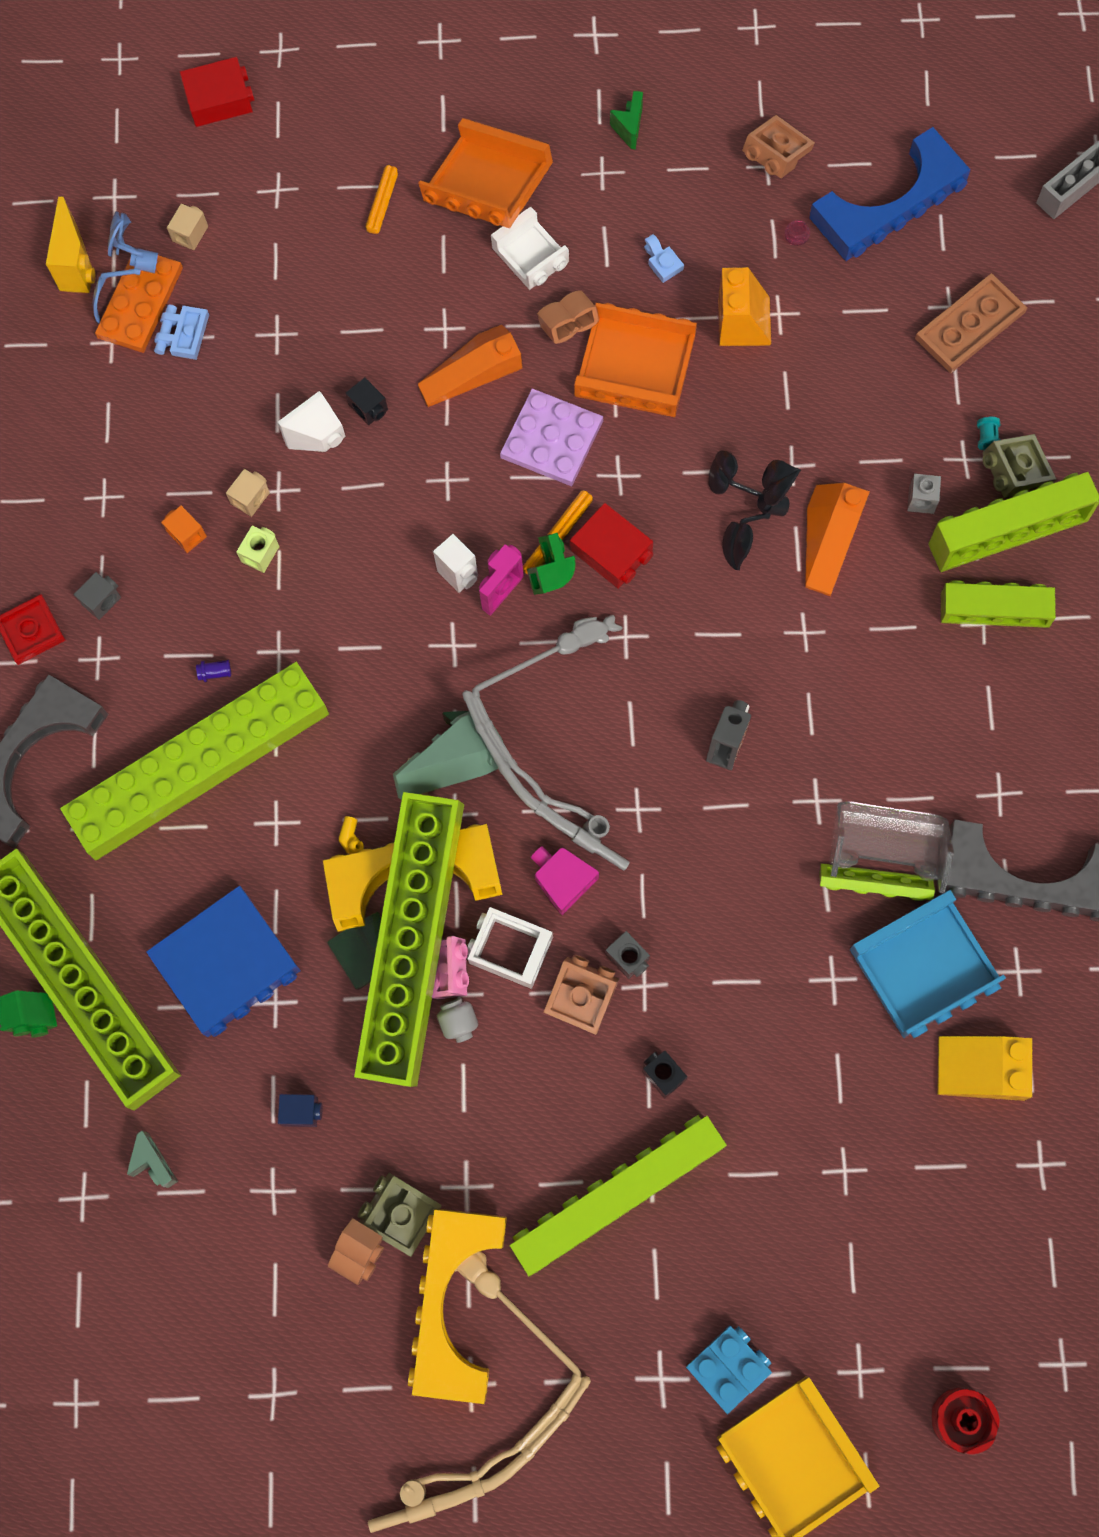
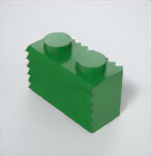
[0,990,57,1038]

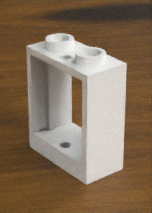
[467,907,553,989]

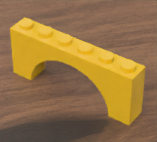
[323,824,503,932]
[408,1209,507,1404]

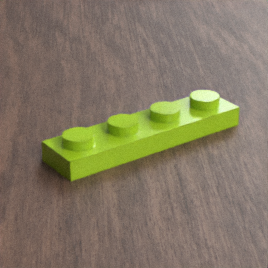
[819,863,935,901]

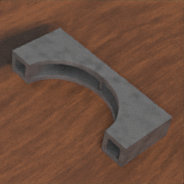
[0,675,109,849]
[941,820,1099,922]

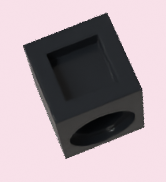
[345,377,388,426]
[642,1051,688,1099]

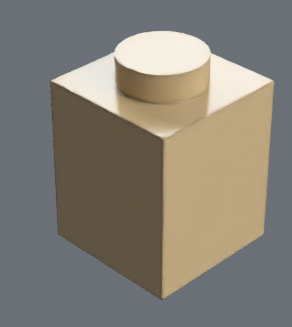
[167,204,208,250]

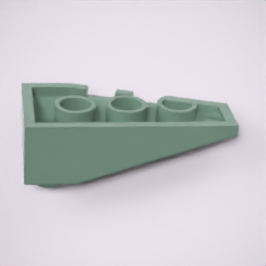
[393,711,503,800]

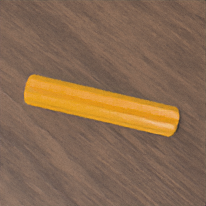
[366,165,398,234]

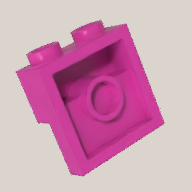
[479,545,524,616]

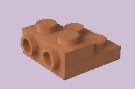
[742,115,815,178]
[543,955,620,1035]

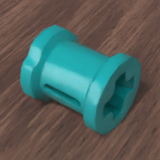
[977,416,1001,451]

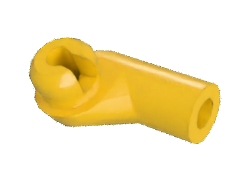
[339,816,364,855]

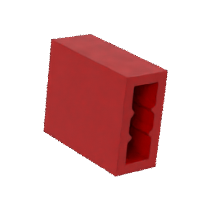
[180,57,255,127]
[570,503,654,589]

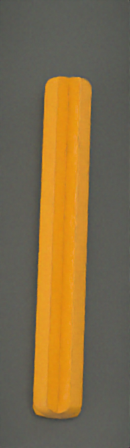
[523,490,593,575]

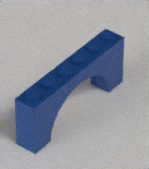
[809,127,971,261]

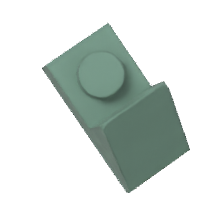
[127,1131,178,1188]

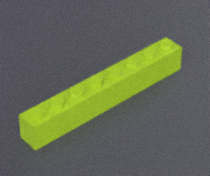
[510,1115,727,1277]

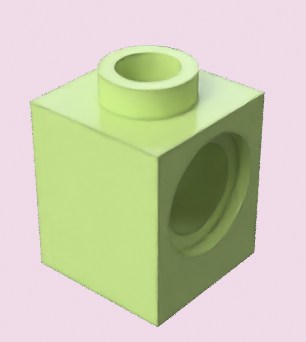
[237,526,279,573]

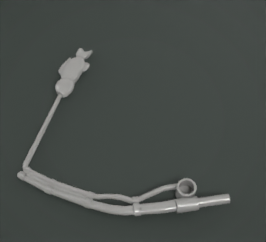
[462,615,630,871]

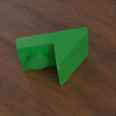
[610,91,643,149]

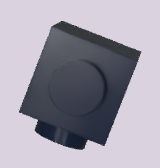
[278,1094,323,1127]

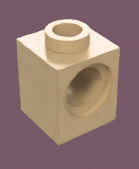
[226,469,270,517]

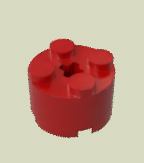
[932,1388,1000,1454]

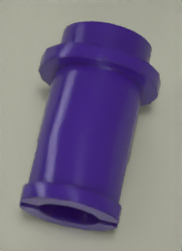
[196,659,231,682]

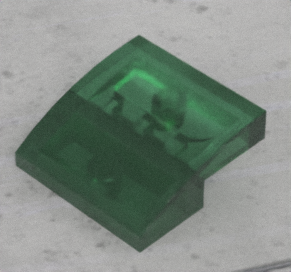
[327,912,382,990]

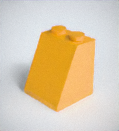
[718,268,771,346]

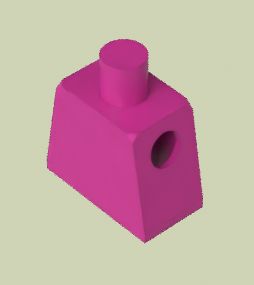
[531,846,599,915]

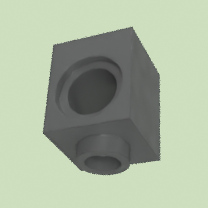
[73,572,121,620]
[605,931,650,979]

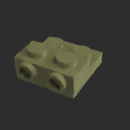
[982,434,1056,498]
[357,1173,442,1257]

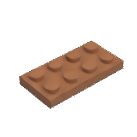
[915,273,1027,374]

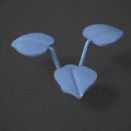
[92,211,158,323]

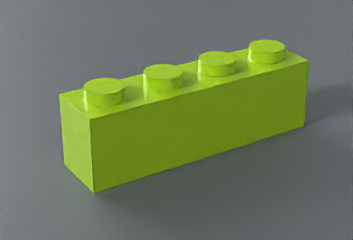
[941,581,1056,628]

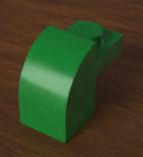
[527,533,575,595]

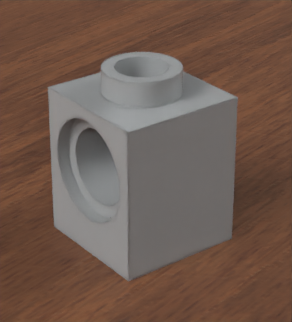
[907,474,941,514]

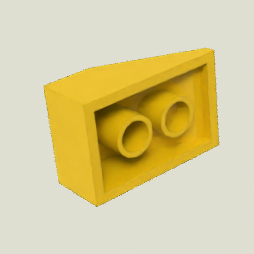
[46,197,96,293]
[937,1036,1032,1101]

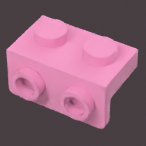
[432,936,469,999]

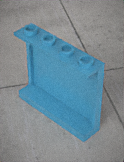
[850,890,1006,1039]

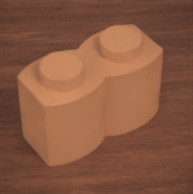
[537,291,599,344]
[328,1218,384,1285]

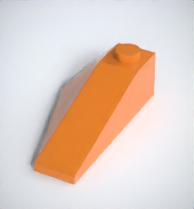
[418,325,522,407]
[805,483,870,596]

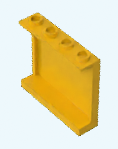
[716,1376,880,1537]

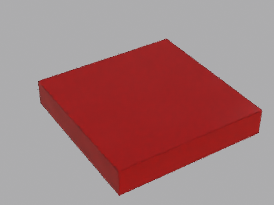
[0,594,66,665]

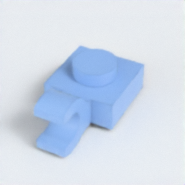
[644,234,684,283]

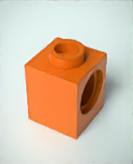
[161,505,207,553]

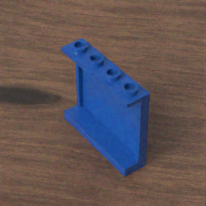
[146,886,301,1037]

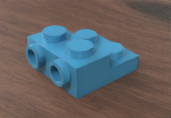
[686,1325,772,1415]

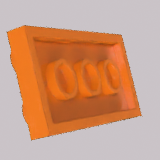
[95,255,183,353]

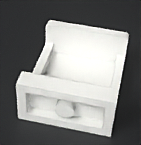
[491,207,569,290]

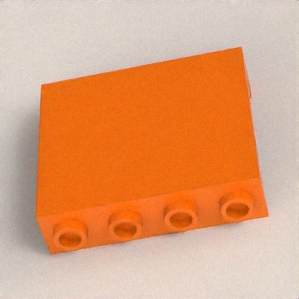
[418,118,553,229]
[574,303,697,417]

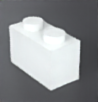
[433,534,478,593]

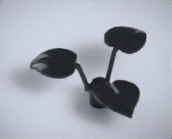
[708,450,801,571]

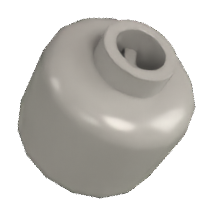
[437,998,478,1043]

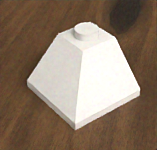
[278,391,346,452]

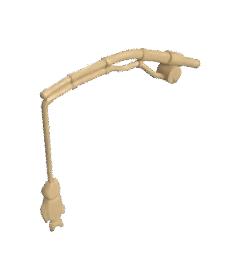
[368,1251,591,1533]

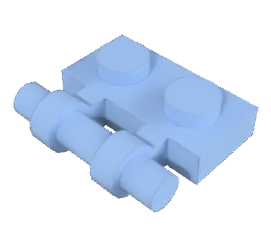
[154,305,209,360]

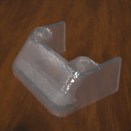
[830,802,954,894]

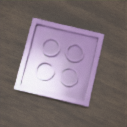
[500,389,603,486]

